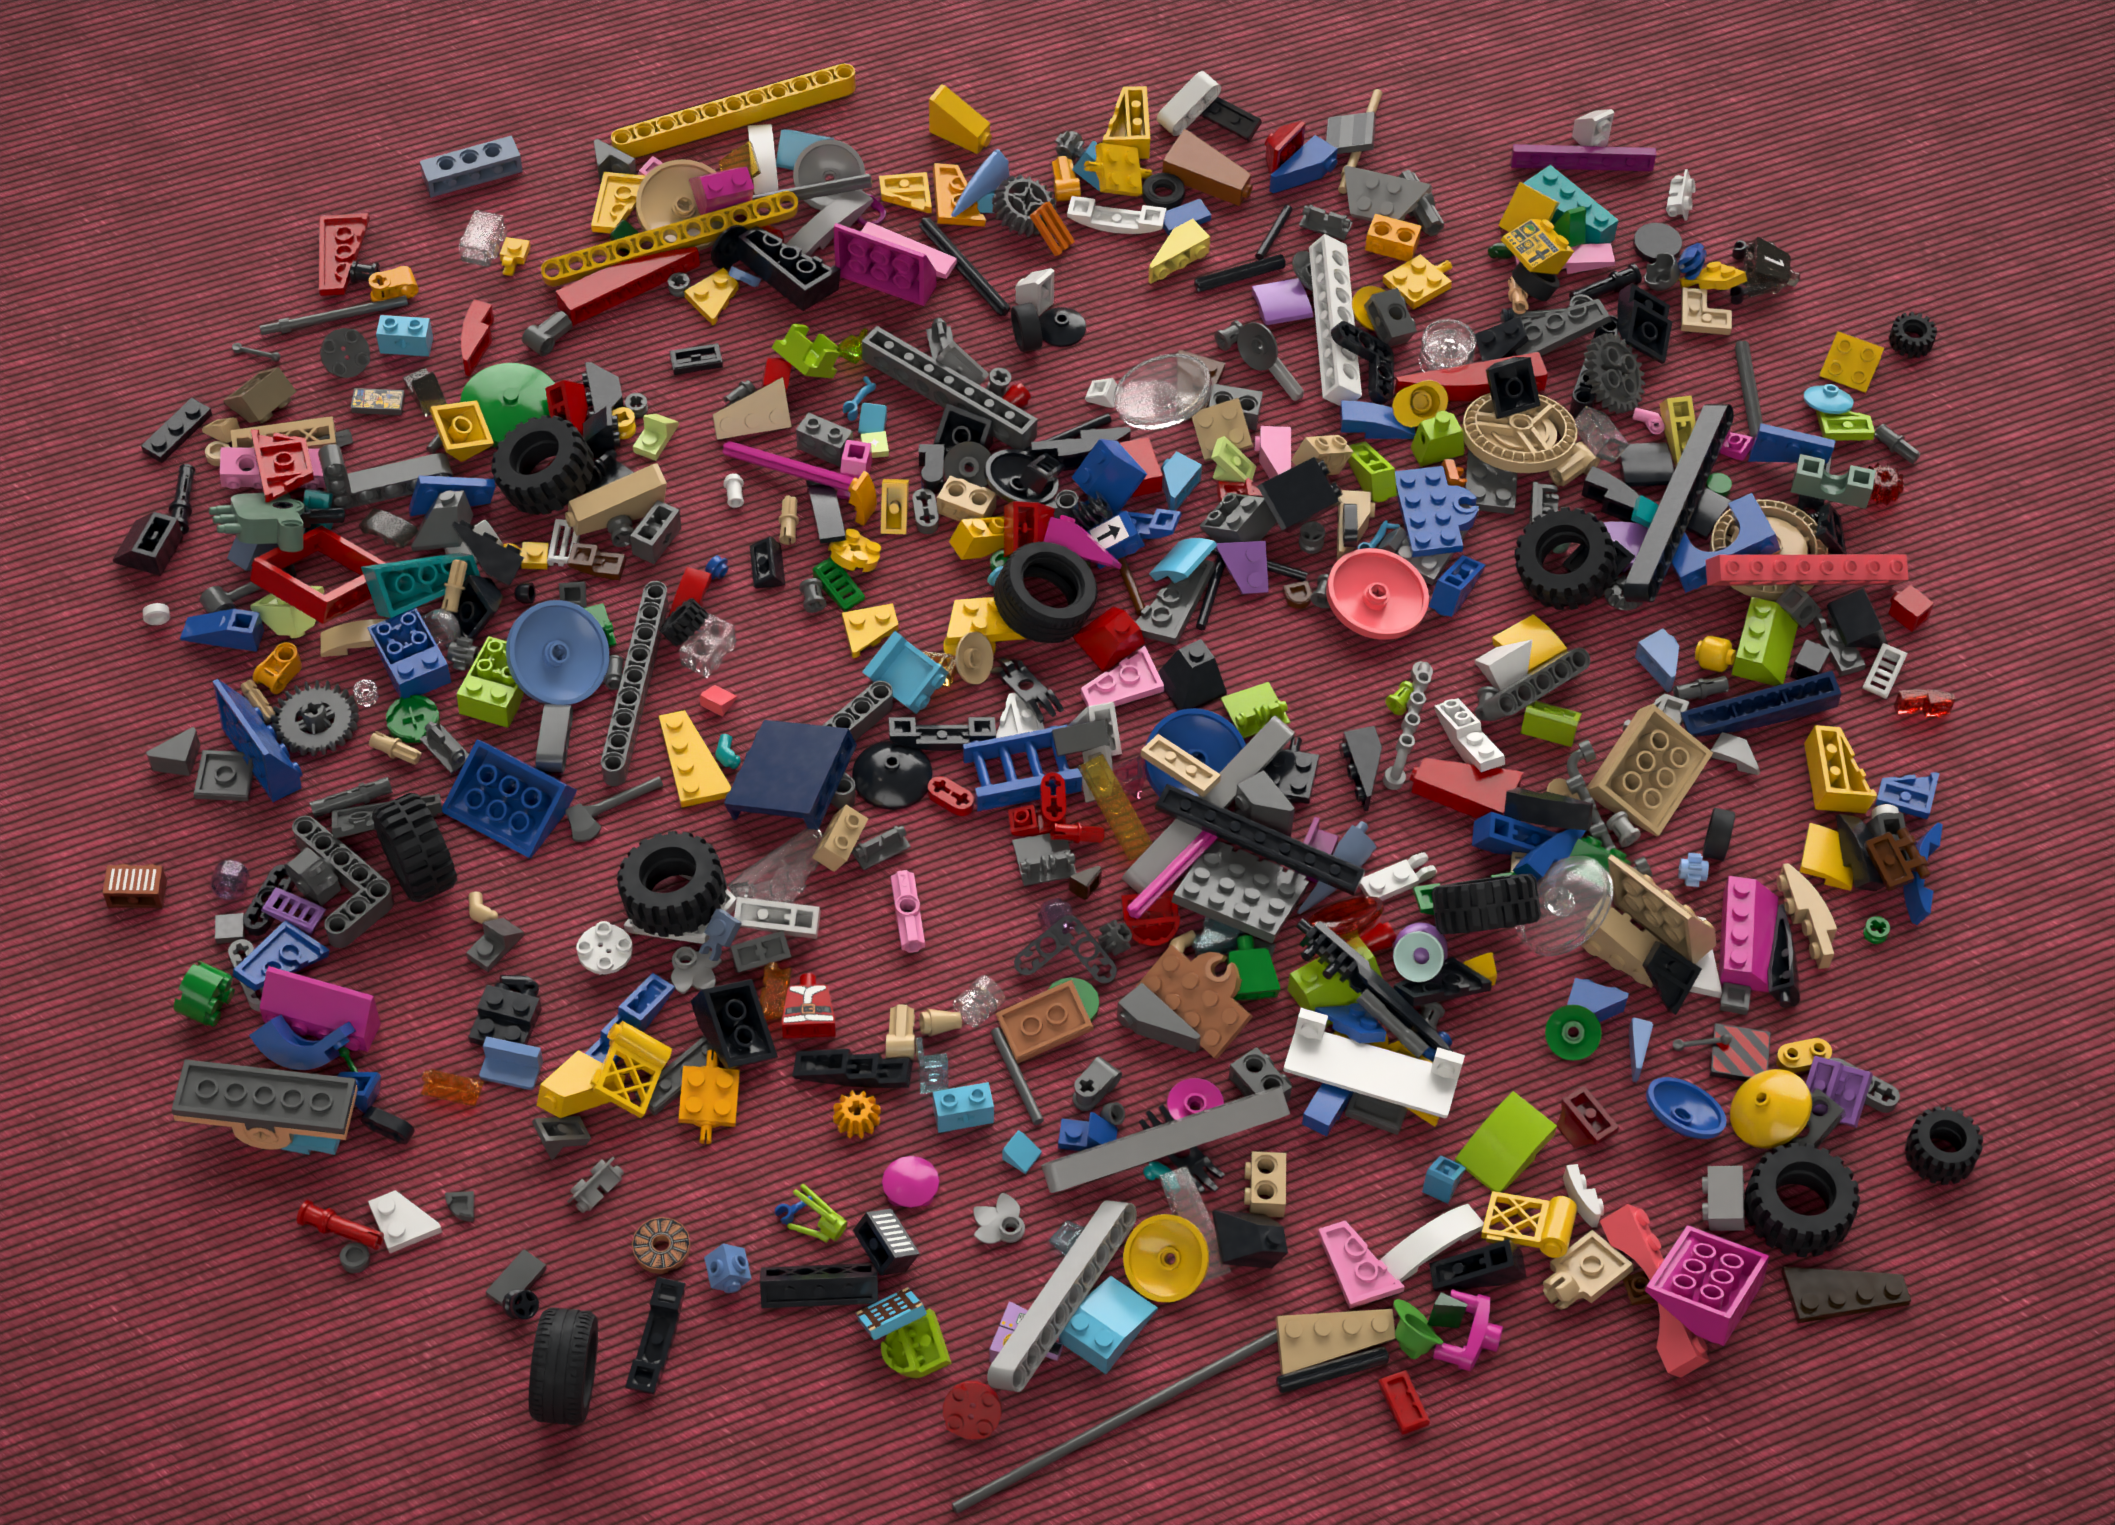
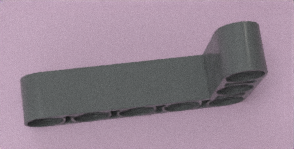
[318,444,453,510]
[822,681,893,809]
[292,816,394,948]

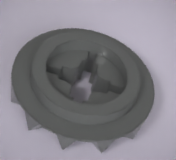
[1604,574,1643,610]

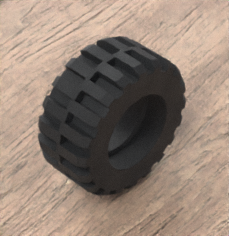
[491,415,594,515]
[1514,507,1617,610]
[372,793,457,903]
[617,831,727,937]
[1431,874,1541,934]
[1744,1143,1860,1258]

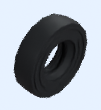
[1142,173,1185,211]

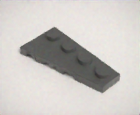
[1514,299,1611,356]
[1136,560,1215,645]

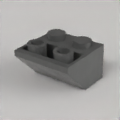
[1200,493,1277,543]

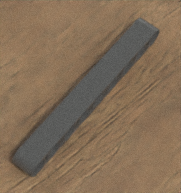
[601,581,669,786]

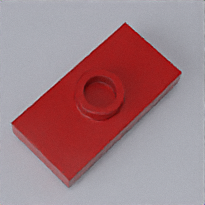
[1378,1370,1430,1435]

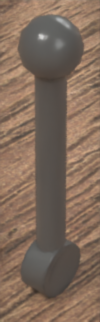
[232,343,281,362]
[1673,1034,1732,1051]

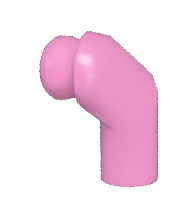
[1633,408,1665,434]

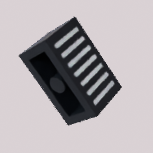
[852,1208,920,1276]

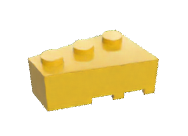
[1804,725,1877,814]

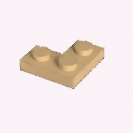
[1681,287,1732,335]

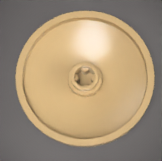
[636,160,724,251]

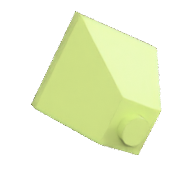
[250,586,324,638]

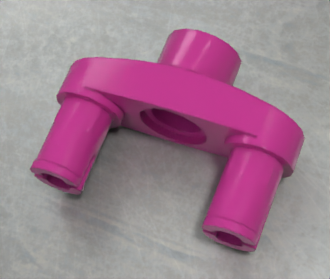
[1433,1289,1503,1371]

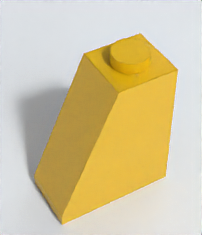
[929,84,992,154]
[536,1050,625,1118]

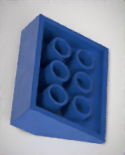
[213,679,303,802]
[442,739,577,858]

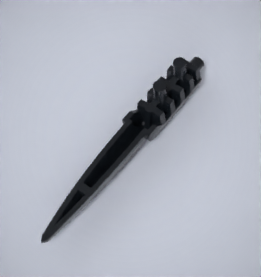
[1296,919,1453,1052]

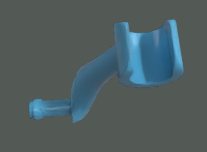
[843,376,876,421]
[1357,520,1400,550]

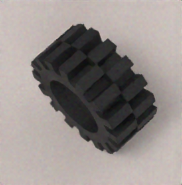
[1889,312,1937,358]
[659,598,708,647]

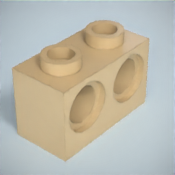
[1291,435,1354,475]
[937,476,996,521]
[812,805,868,872]
[1244,1151,1286,1217]

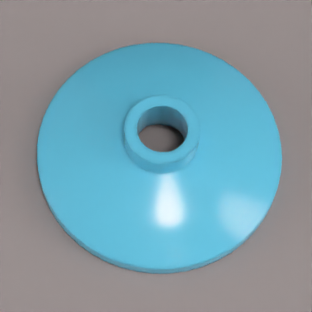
[1803,384,1854,414]

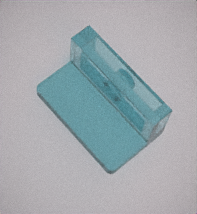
[916,1037,948,1094]

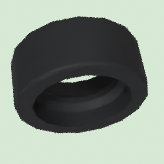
[1512,262,1560,301]
[1011,303,1042,352]
[1702,807,1735,861]

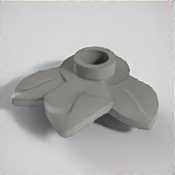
[671,947,722,994]
[973,1193,1025,1244]

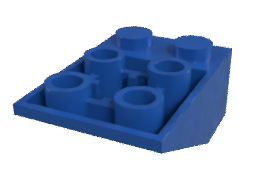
[367,607,451,699]

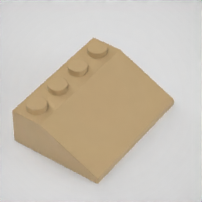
[1587,704,1713,836]
[1608,855,1716,964]

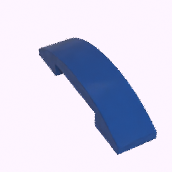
[1085,500,1181,539]
[1904,823,1943,925]

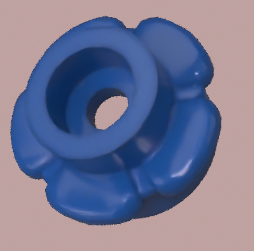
[705,555,729,580]

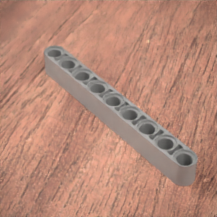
[1121,716,1295,894]
[1041,1086,1290,1193]
[987,1200,1137,1392]

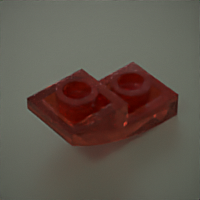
[1894,689,1956,718]

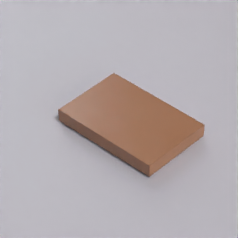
[995,980,1094,1064]

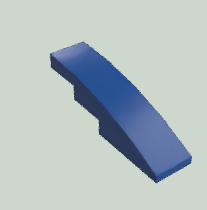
[585,973,675,1065]

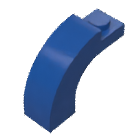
[249,1015,356,1070]

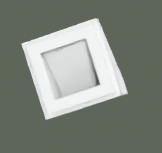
[1085,378,1121,408]

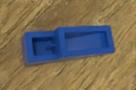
[1339,400,1415,439]
[1513,829,1586,881]
[1302,1083,1353,1136]

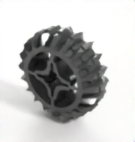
[992,174,1057,237]

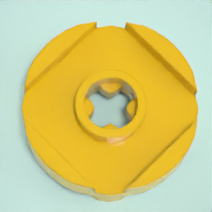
[828,529,881,572]

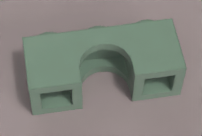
[1791,454,1876,509]

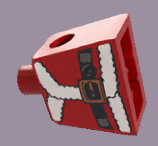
[782,973,836,1039]

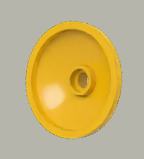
[1730,1069,1812,1148]
[1123,1214,1209,1302]

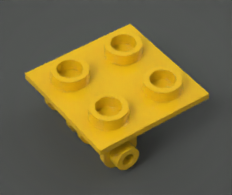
[1819,331,1884,393]

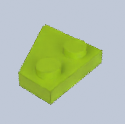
[1816,410,1875,441]

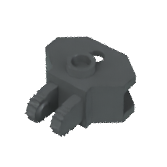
[284,847,342,907]

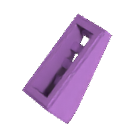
[261,887,326,937]

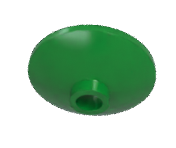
[1545,1005,1602,1061]

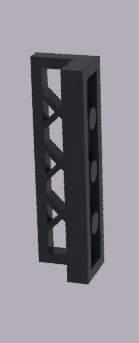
[760,1263,878,1308]

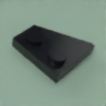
[1474,316,1529,362]
[1816,503,1847,554]
[1642,941,1702,1015]

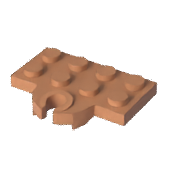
[1136,945,1253,1059]

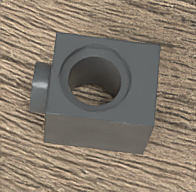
[1775,583,1822,629]

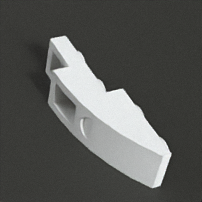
[1434,698,1505,772]

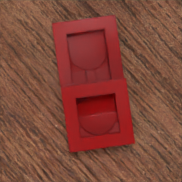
[669,567,712,617]

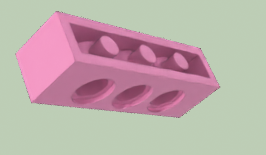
[220,447,325,490]

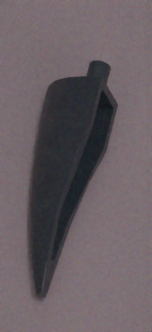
[1768,904,1800,1008]

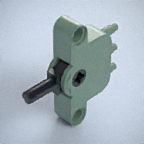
[209,493,345,552]

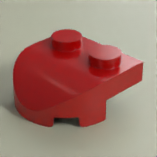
[1121,890,1180,946]

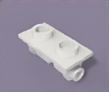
[1666,169,1695,221]

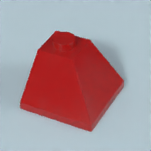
[1265,121,1306,179]
[1072,606,1145,673]

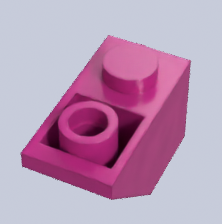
[837,440,872,500]

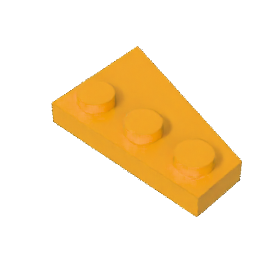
[933,163,986,227]

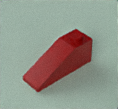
[545,380,588,435]

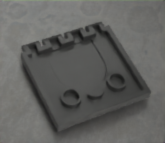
[1172,840,1309,944]

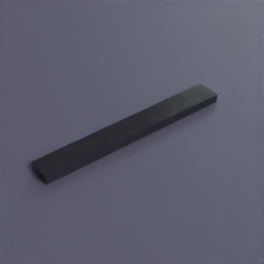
[1155,784,1365,896]

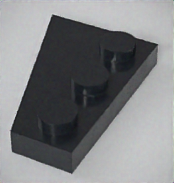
[1394,957,1492,1007]

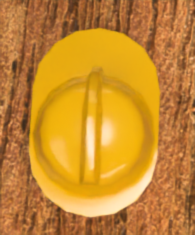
[1392,380,1448,427]

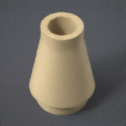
[919,1009,962,1037]

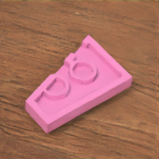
[1081,646,1164,706]
[1318,1221,1405,1309]

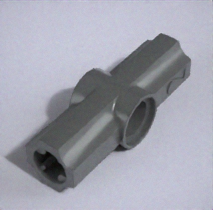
[1398,170,1444,236]

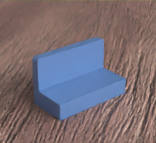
[479,1036,543,1090]

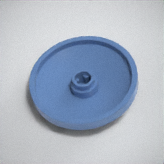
[506,600,609,705]

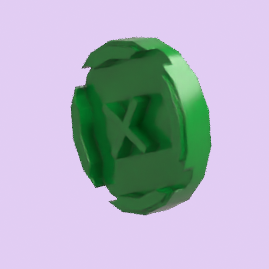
[386,695,440,744]

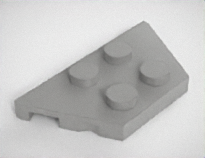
[1344,165,1433,221]

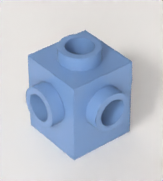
[704,1244,752,1293]

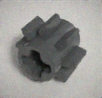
[1055,131,1085,161]
[447,637,479,671]
[1098,920,1132,956]

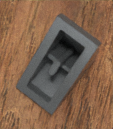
[146,727,200,776]

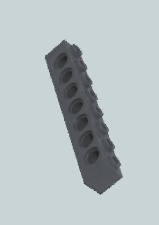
[862,326,1038,451]

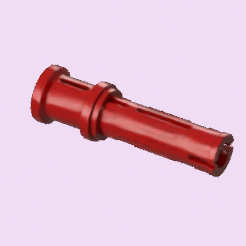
[297,1200,384,1250]

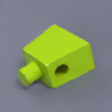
[1411,411,1464,467]

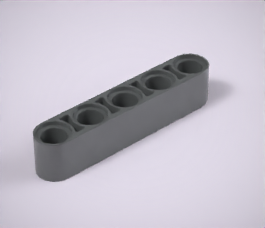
[1483,647,1590,721]

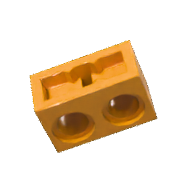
[1365,214,1421,262]

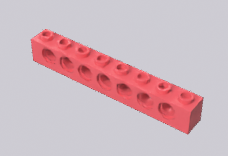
[1706,554,1909,586]

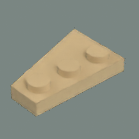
[712,377,791,440]

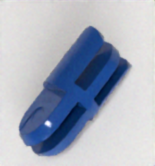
[1678,243,1707,280]

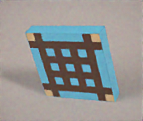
[856,1287,927,1340]

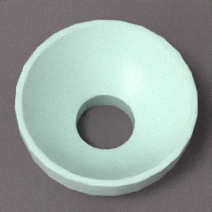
[1393,931,1444,982]

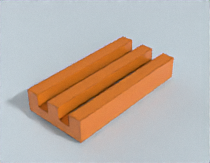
[1030,201,1075,256]

